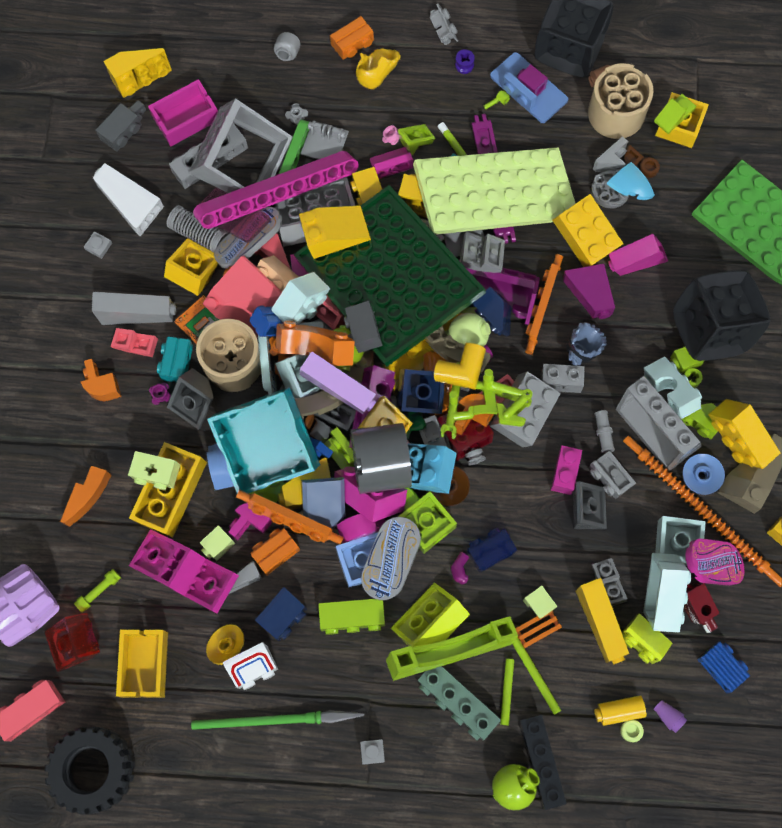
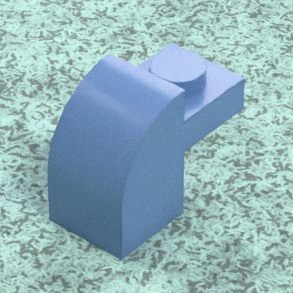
[207,444,234,490]

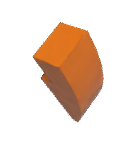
[60,466,111,527]

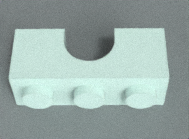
[644,356,702,419]

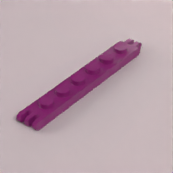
[471,113,516,244]

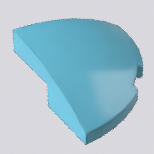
[607,162,655,200]

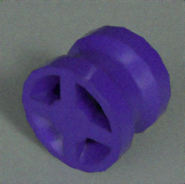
[455,49,475,74]

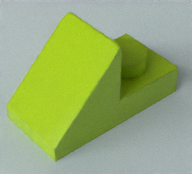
[654,94,696,134]
[397,124,435,155]

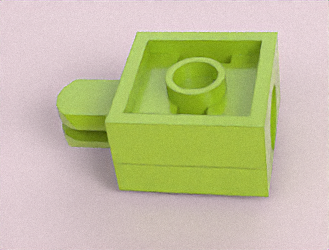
[398,488,457,554]

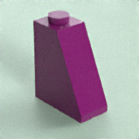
[563,264,615,319]

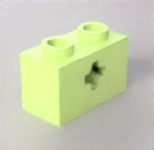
[128,451,180,490]

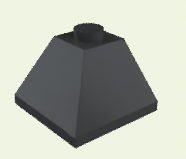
[167,368,214,430]

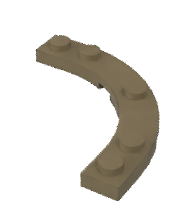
[425,326,490,374]
[295,349,375,419]

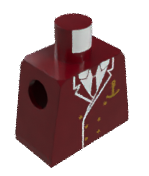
[683,582,719,633]

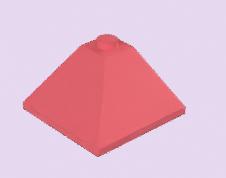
[203,255,282,339]

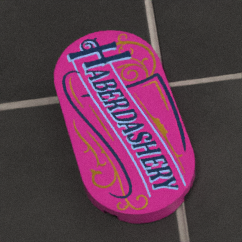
[685,539,744,586]

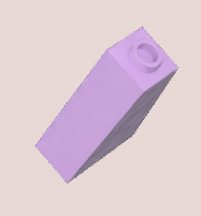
[300,352,376,414]

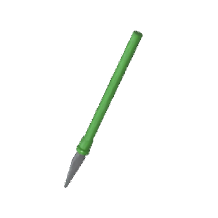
[191,710,364,730]

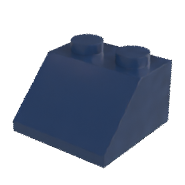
[397,369,445,414]
[255,587,307,641]

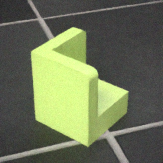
[523,586,557,619]

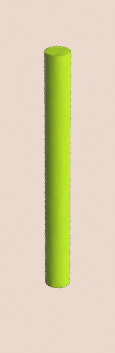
[512,637,561,715]

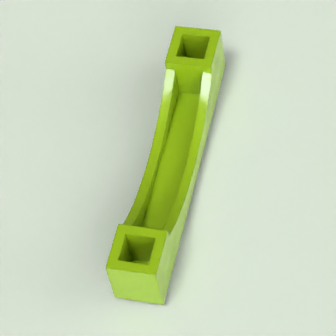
[386,616,518,681]

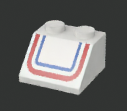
[223,642,278,690]

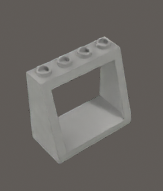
[188,98,293,193]
[616,376,701,472]

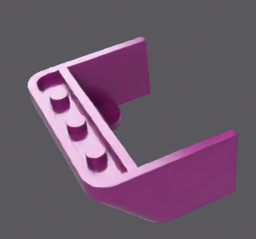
[466,267,540,325]

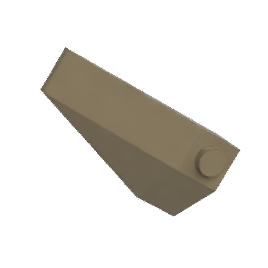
[717,434,782,514]

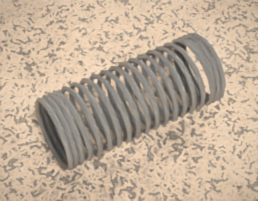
[167,205,229,253]

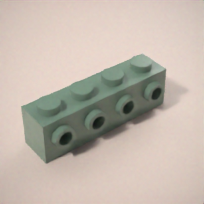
[418,666,501,741]

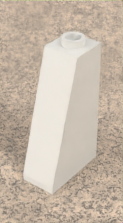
[93,163,164,236]

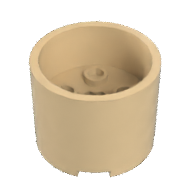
[588,63,653,139]
[196,319,261,392]

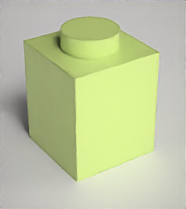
[200,525,235,561]

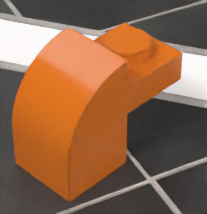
[81,359,121,401]
[454,394,498,435]

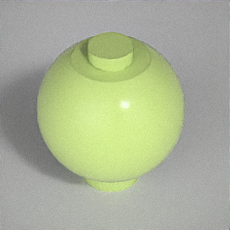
[445,313,491,347]

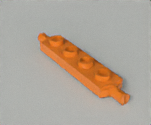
[525,254,563,355]
[236,490,344,545]

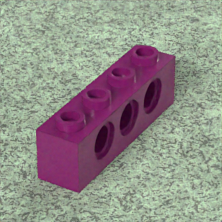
[349,365,395,448]

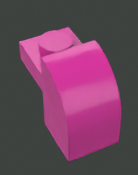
[229,503,273,541]
[336,514,386,544]

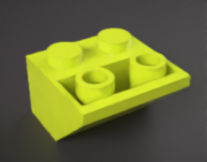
[621,614,673,664]

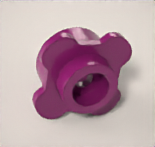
[149,383,171,405]

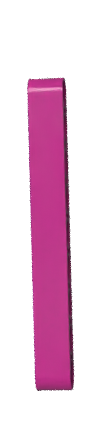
[193,151,359,229]

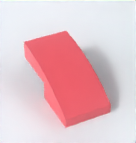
[111,328,158,357]

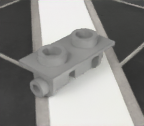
[430,4,458,45]

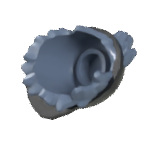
[566,323,607,366]

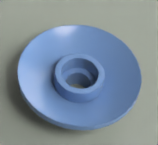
[682,454,725,495]

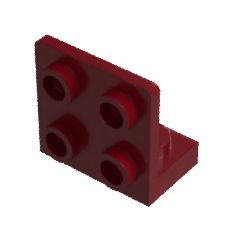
[438,408,494,461]

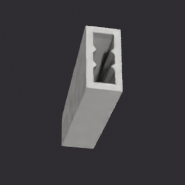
[92,292,176,325]

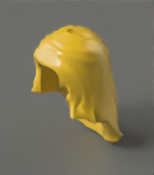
[356,48,401,90]

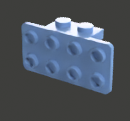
[490,52,568,123]

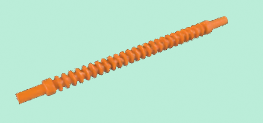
[623,435,782,587]

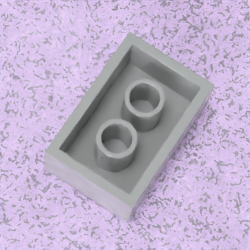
[490,371,561,447]

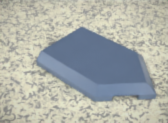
[302,477,345,530]

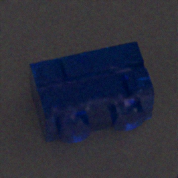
[467,528,517,573]

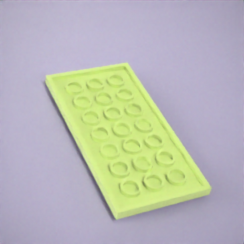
[413,147,576,235]

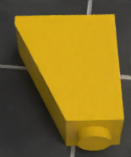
[277,458,331,510]

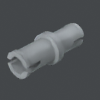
[594,410,615,453]

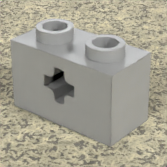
[541,364,585,393]

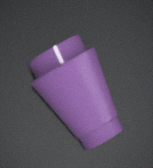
[653,700,687,733]

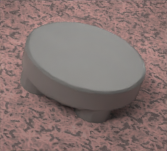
[591,170,629,208]

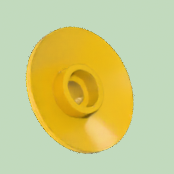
[206,624,244,665]

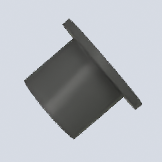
[309,417,334,443]

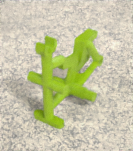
[440,362,533,439]

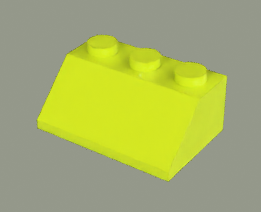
[391,582,470,647]

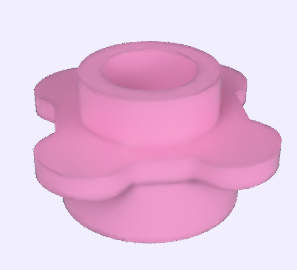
[382,125,400,145]

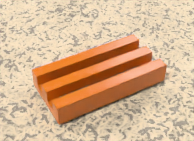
[515,611,562,648]

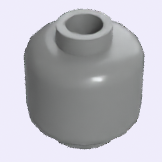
[274,32,301,61]

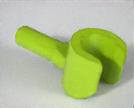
[483,91,510,110]

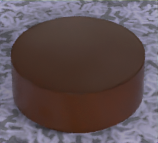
[639,157,660,178]

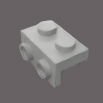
[589,451,636,499]

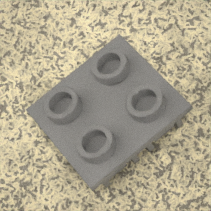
[301,121,349,160]

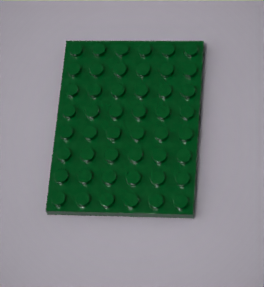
[294,185,486,367]

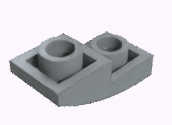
[592,558,627,606]

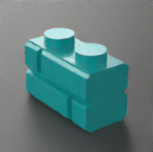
[157,337,193,382]

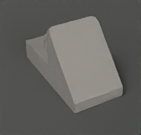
[593,136,628,172]

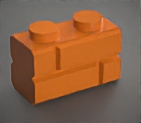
[330,16,374,60]
[250,528,300,575]

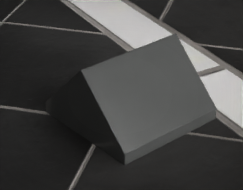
[573,481,607,529]

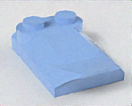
[335,532,378,587]

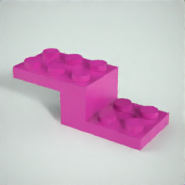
[129,529,239,613]

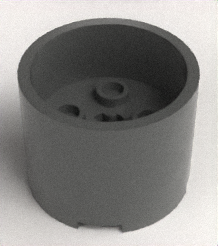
[351,423,412,494]

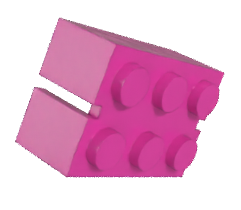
[148,79,218,147]

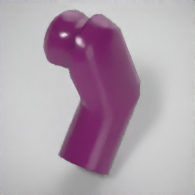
[451,552,469,585]

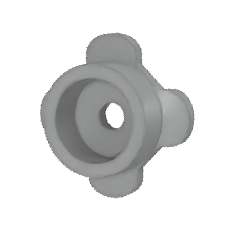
[285,104,308,125]

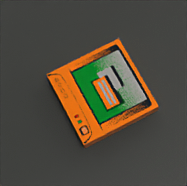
[174,295,220,345]

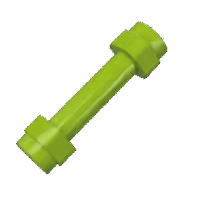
[74,569,121,613]

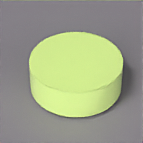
[620,720,644,742]

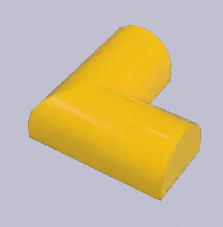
[434,343,486,390]

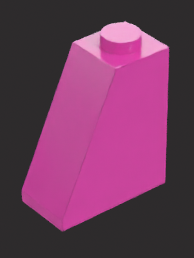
[608,234,668,276]

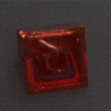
[45,613,100,672]

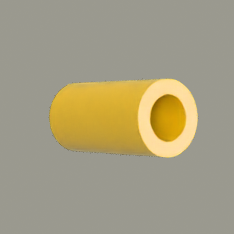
[594,695,646,726]

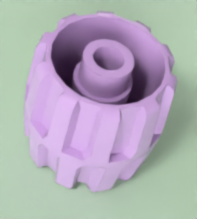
[0,564,60,647]

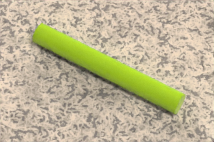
[500,659,514,726]

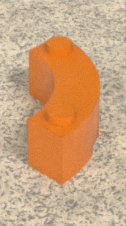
[276,321,355,366]

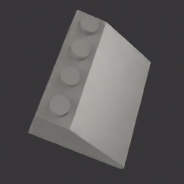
[274,178,355,247]

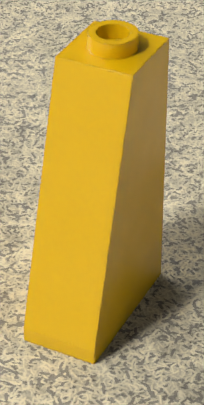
[575,578,629,665]

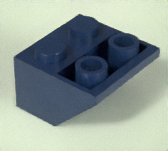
[473,287,511,337]

